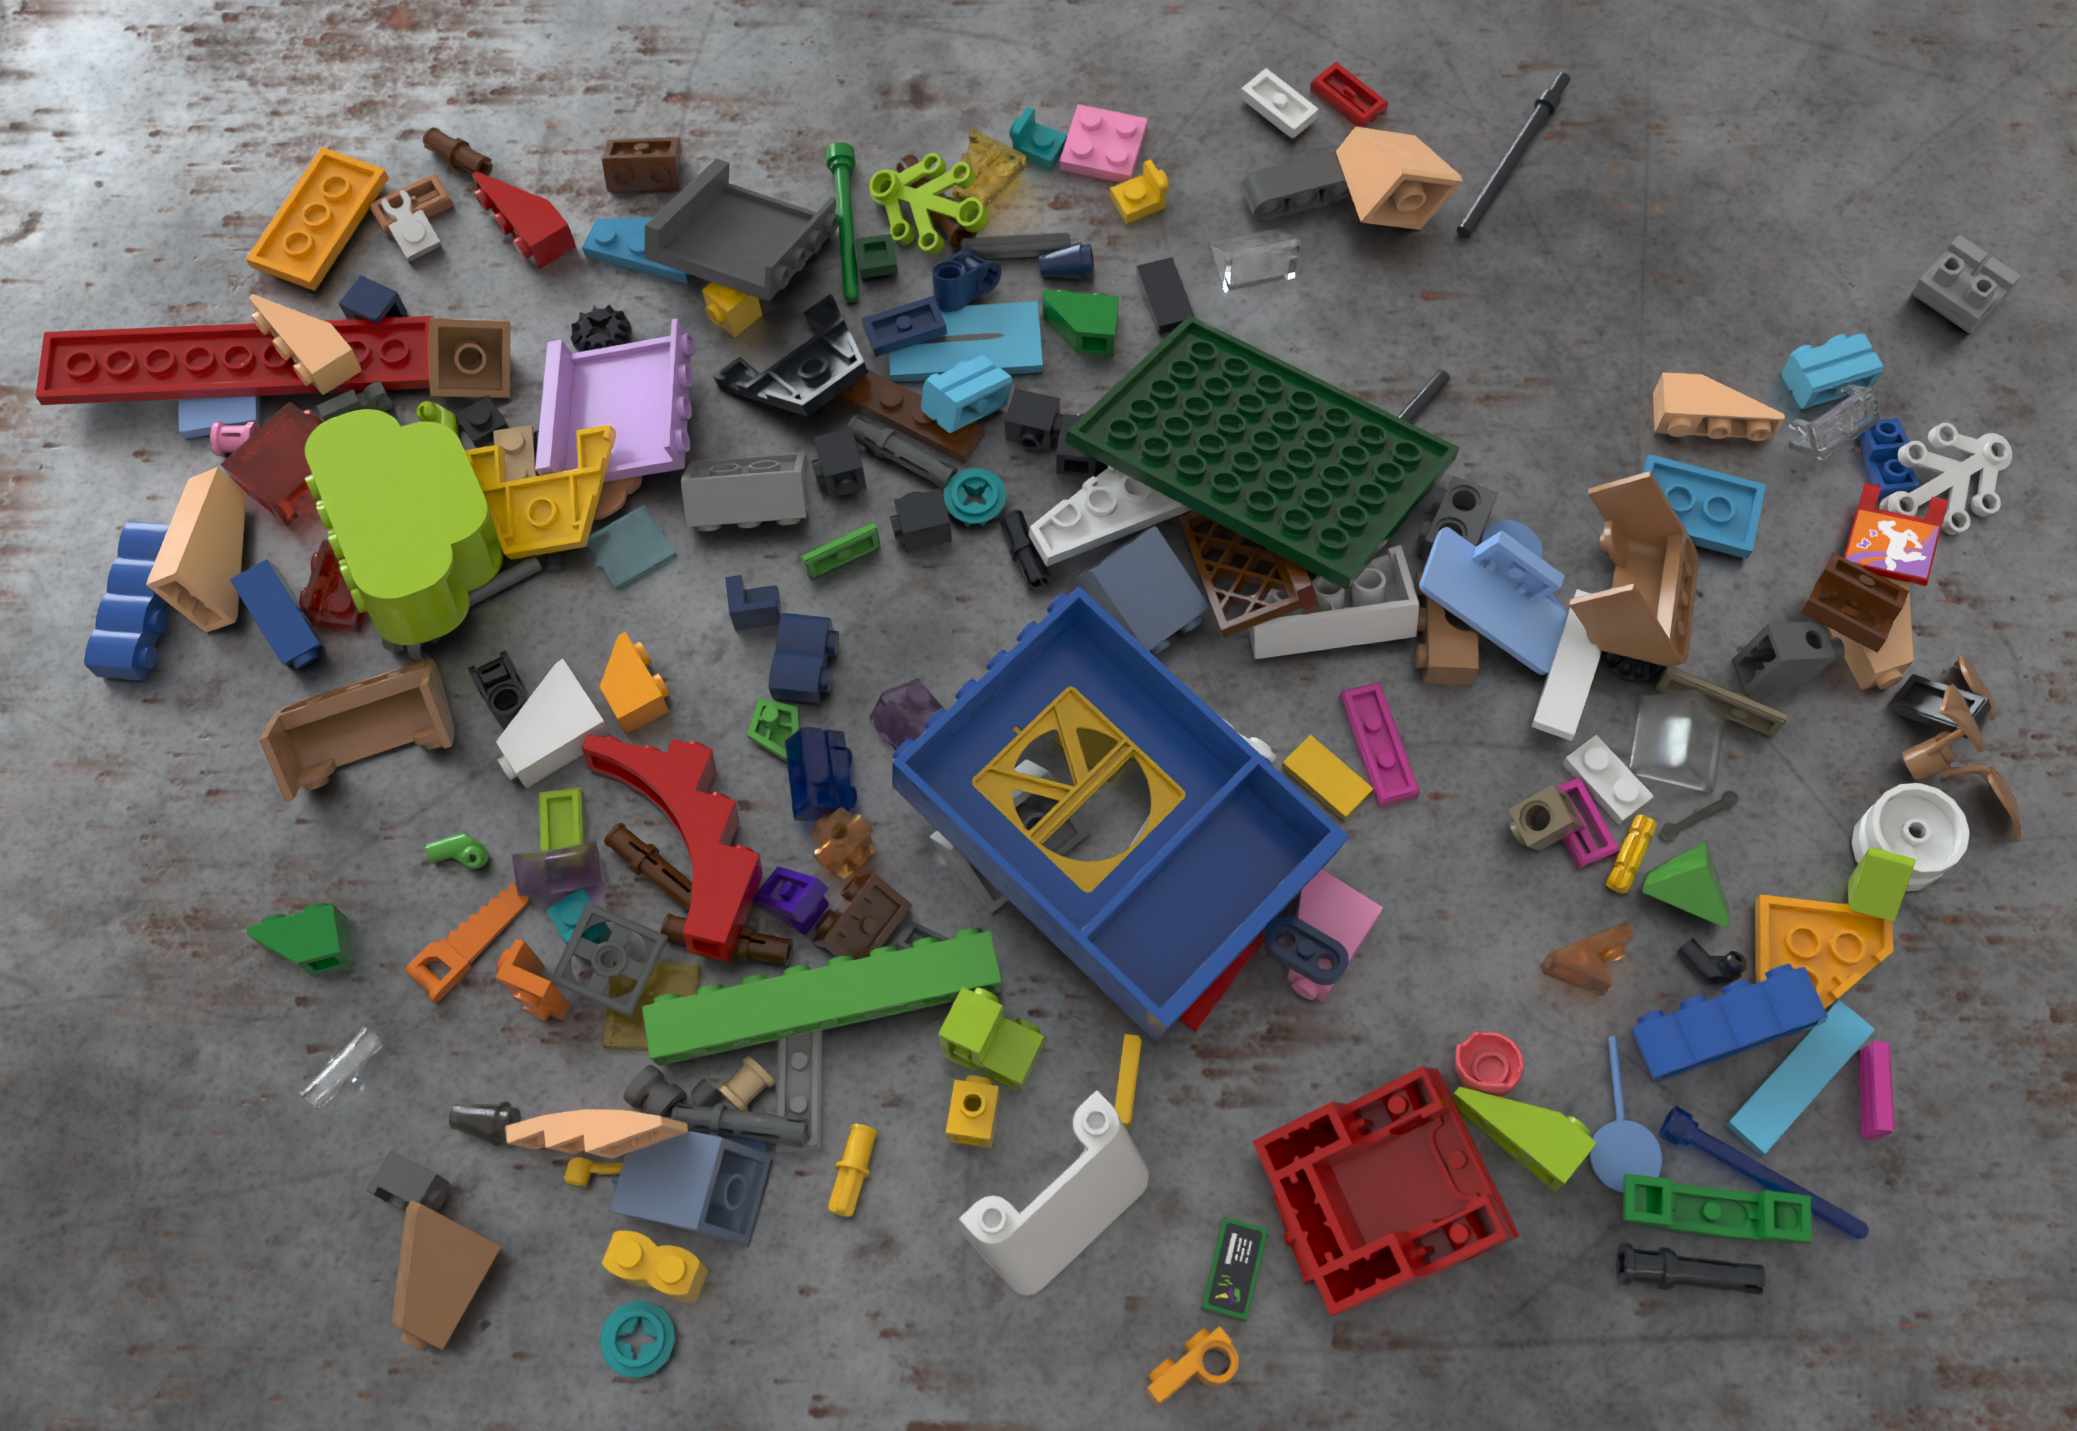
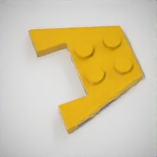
[465,424,616,560]

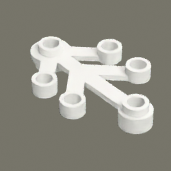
[1879,423,2012,535]

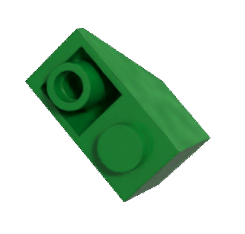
[1042,289,1119,356]
[246,903,354,976]

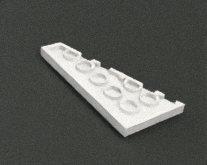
[1029,466,1192,567]

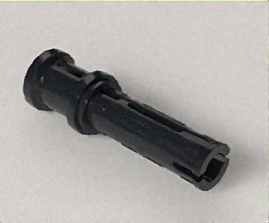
[1616,1243,1765,1295]

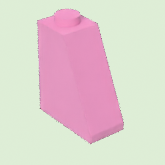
[1287,869,1383,1003]

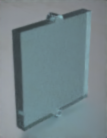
[587,505,677,590]

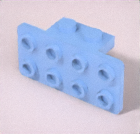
[1419,527,1567,675]

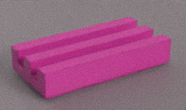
[1546,777,1620,870]
[1857,1041,1895,1141]

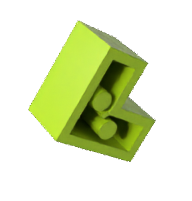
[938,987,1045,1094]

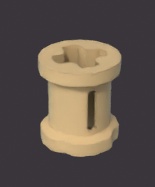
[715,1055,775,1112]

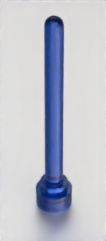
[1658,1105,1869,1239]

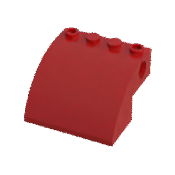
[1252,1066,1520,1316]

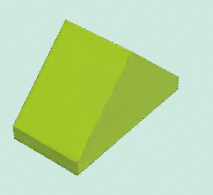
[1848,847,1916,922]

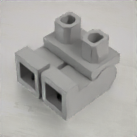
[1911,234,2022,334]

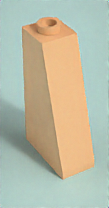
[146,467,246,633]

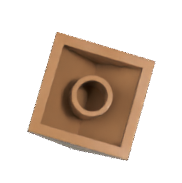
[427,317,510,398]

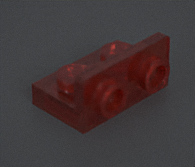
[299,539,365,632]

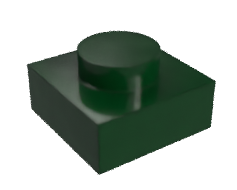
[855,234,898,278]

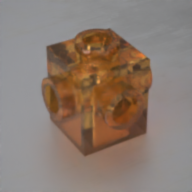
[810,807,875,880]

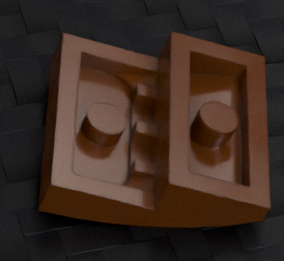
[1800,552,1909,653]

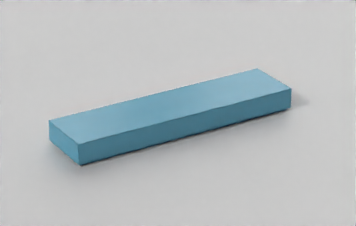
[1725,999,1875,1157]

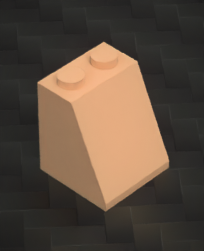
[1336,127,1463,230]

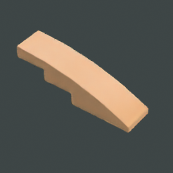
[505,1109,688,1159]

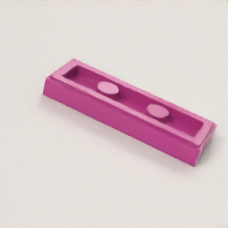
[1339,682,1420,808]

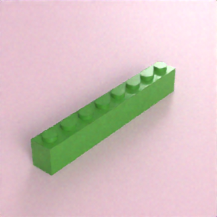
[642,928,1004,1066]

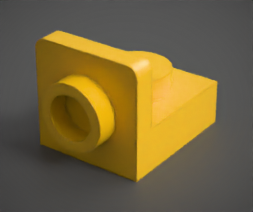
[1110,159,1169,224]

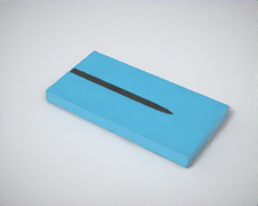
[889,301,1043,382]

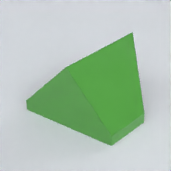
[1643,840,1730,928]

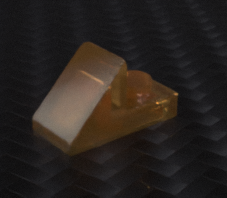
[1540,921,1635,996]

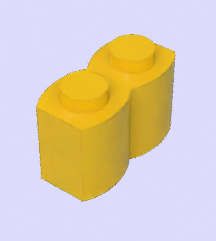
[602,1230,709,1303]

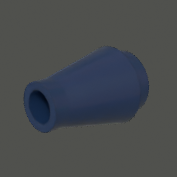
[1039,241,1095,279]

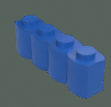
[84,521,170,681]
[1632,964,1828,1083]

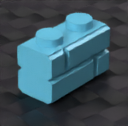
[1782,333,1884,409]
[920,355,1012,433]

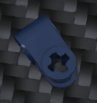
[932,247,1002,312]

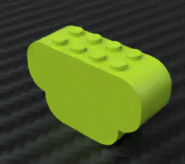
[305,409,503,645]

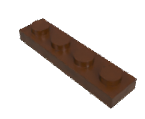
[834,369,985,464]

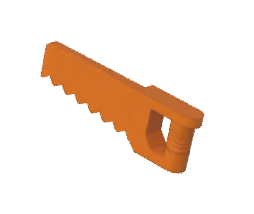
[405,882,530,1003]

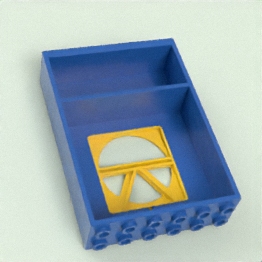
[892,586,1350,1042]

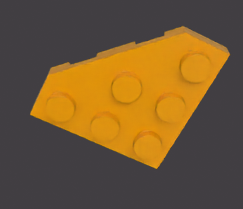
[1755,894,1894,1009]

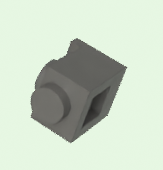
[366,1150,449,1212]

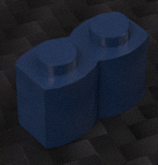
[768,613,839,704]

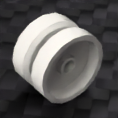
[1851,783,1970,891]

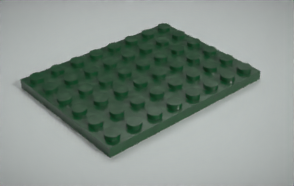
[1065,315,1460,590]

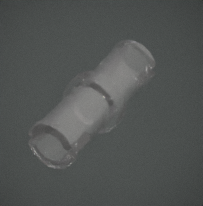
[300,1026,386,1112]

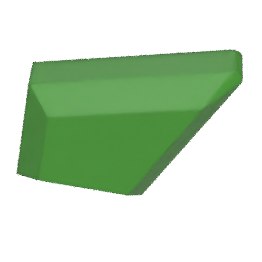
[746,698,801,768]

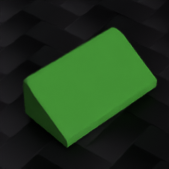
[798,523,881,579]

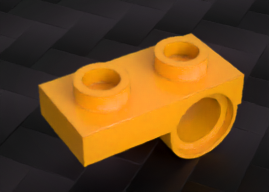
[1146,1326,1238,1407]

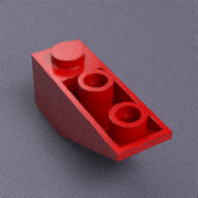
[472,172,576,269]

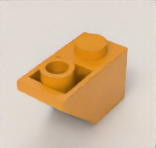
[599,631,670,735]

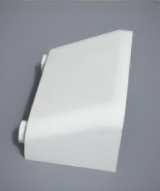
[959,1090,1149,1296]

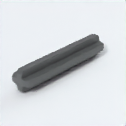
[961,232,1071,259]

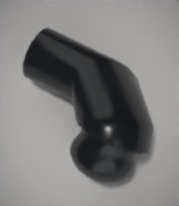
[1677,938,1747,982]

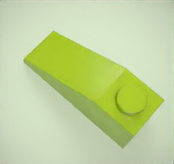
[1452,1087,1597,1192]

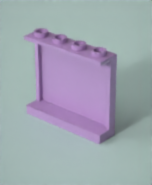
[535,318,695,482]

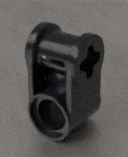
[468,650,528,730]

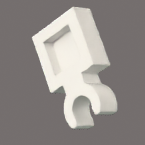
[381,190,442,262]

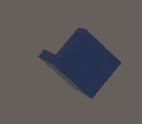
[338,275,407,324]
[725,575,782,631]

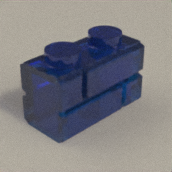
[785,726,857,824]

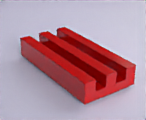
[1310,62,1389,128]

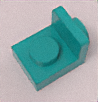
[1009,107,1068,171]
[545,887,611,956]

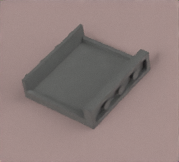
[645,158,839,301]

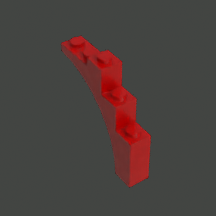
[581,734,763,963]

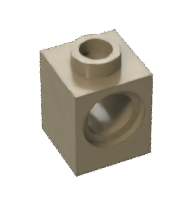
[1508,784,1585,851]

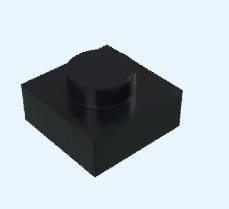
[455,396,509,448]

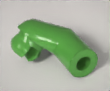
[426,833,488,869]

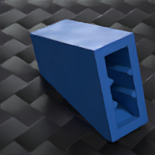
[229,559,324,669]

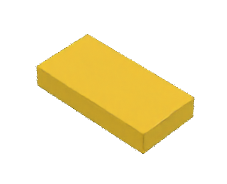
[1281,734,1374,821]
[1115,1034,1142,1132]

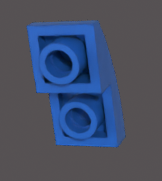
[1858,418,1921,500]

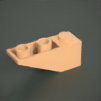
[249,295,362,395]
[1653,372,1785,441]

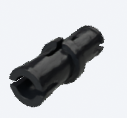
[999,510,1051,590]

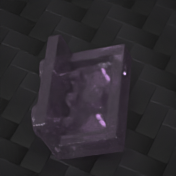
[870,678,946,751]

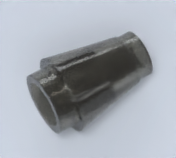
[449,1101,521,1146]

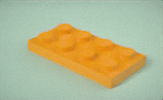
[246,147,389,291]

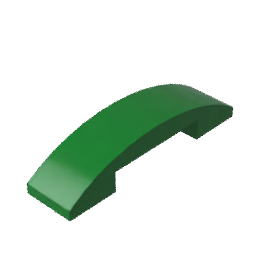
[1623,1174,1812,1244]

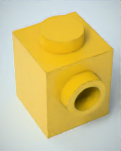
[702,282,762,338]
[946,1076,1000,1149]

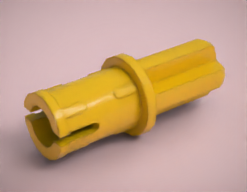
[828,1124,878,1217]

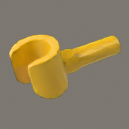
[564,1157,623,1187]

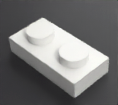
[1240,68,1319,139]
[1562,735,1654,826]

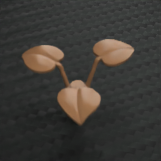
[1902,655,2021,841]

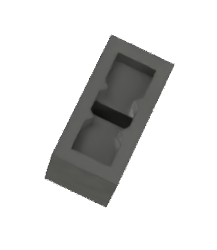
[1417,476,1498,561]

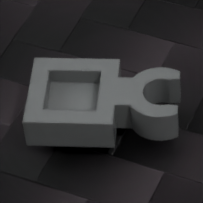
[317,382,393,421]

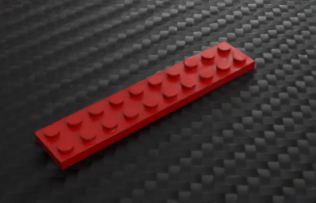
[35,316,434,405]

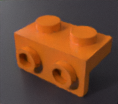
[495,939,571,1021]

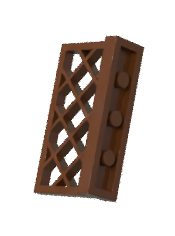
[1178,511,1321,638]

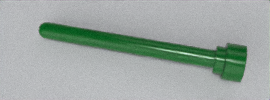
[825,142,859,302]

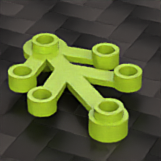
[869,153,990,256]

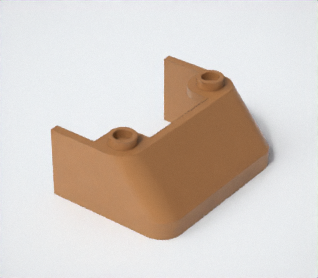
[1569,471,1699,667]
[259,659,455,802]

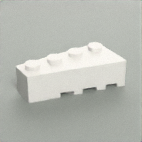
[1247,545,1419,659]

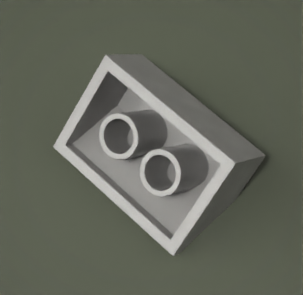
[681,452,808,531]
[929,759,1088,913]

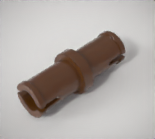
[422,127,493,176]

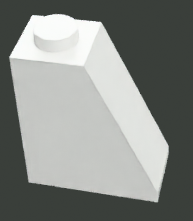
[496,659,612,789]

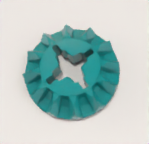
[944,468,1007,527]
[600,1300,676,1379]

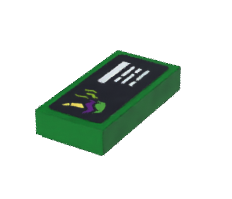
[1201,1217,1268,1322]

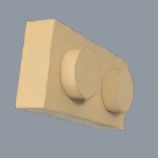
[493,425,538,481]

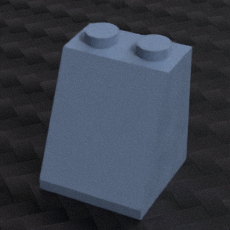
[1071,526,1210,655]
[610,1131,772,1246]

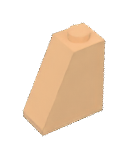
[1828,576,1914,690]

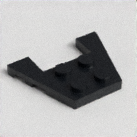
[712,294,869,416]

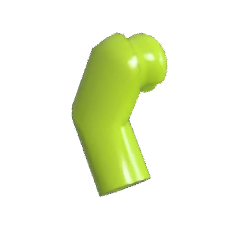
[416,401,458,436]

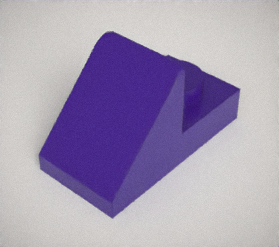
[753,866,829,935]

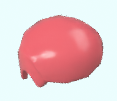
[1455,1031,1524,1097]

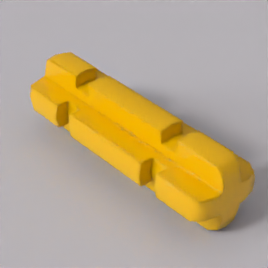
[1606,814,1657,894]

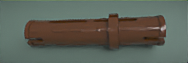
[604,823,693,913]
[661,913,793,966]

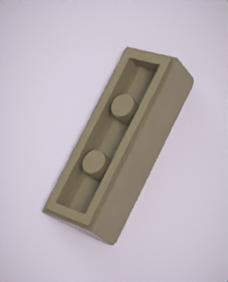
[1656,666,1789,737]

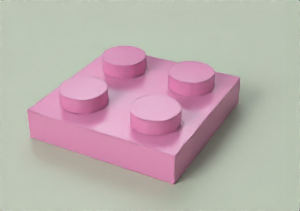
[1059,104,1148,183]

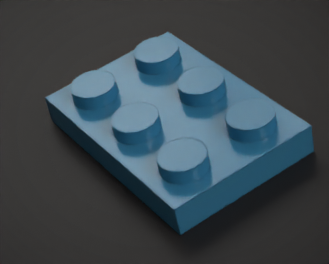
[1642,454,1766,559]

